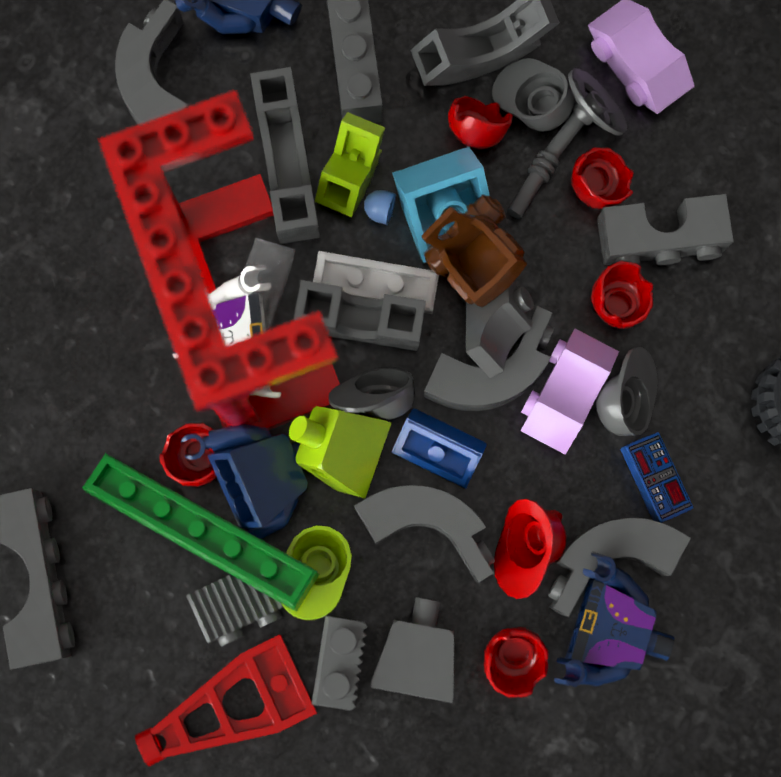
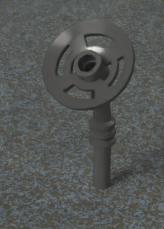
[507,68,627,219]

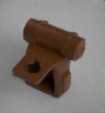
[422,194,527,307]

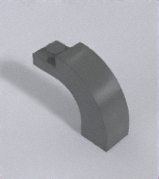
[115,0,189,125]
[410,0,560,86]
[423,306,555,411]
[354,485,495,583]
[548,518,691,617]

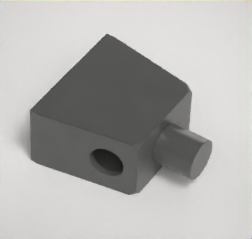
[371,597,454,703]

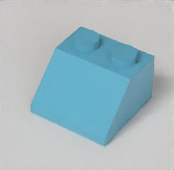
[392,146,490,263]

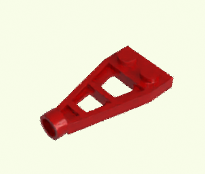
[135,634,317,767]

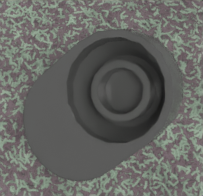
[492,58,575,132]
[596,347,658,436]
[328,368,415,420]

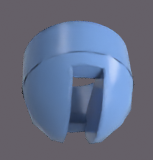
[364,190,396,225]

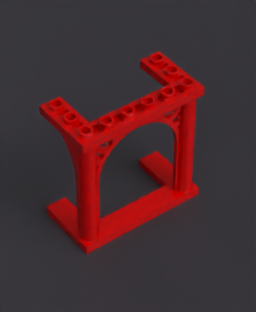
[98,90,340,430]

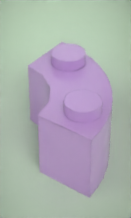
[588,0,695,114]
[521,329,619,455]

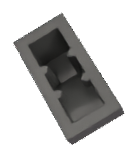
[466,282,534,378]

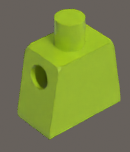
[289,406,391,499]

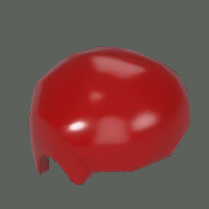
[448,96,513,150]
[571,147,634,209]
[591,261,653,329]
[159,423,217,487]
[484,627,548,698]

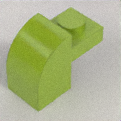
[314,112,385,217]

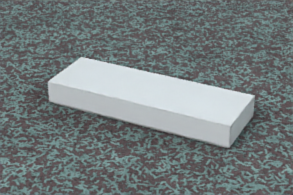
[313,251,439,314]

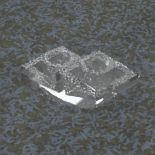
[245,238,295,331]

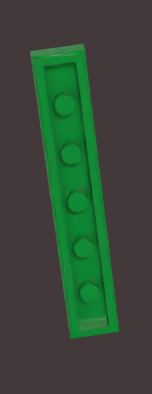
[82,453,319,612]

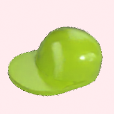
[282,526,352,620]

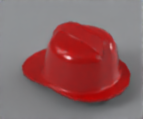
[494,499,566,599]

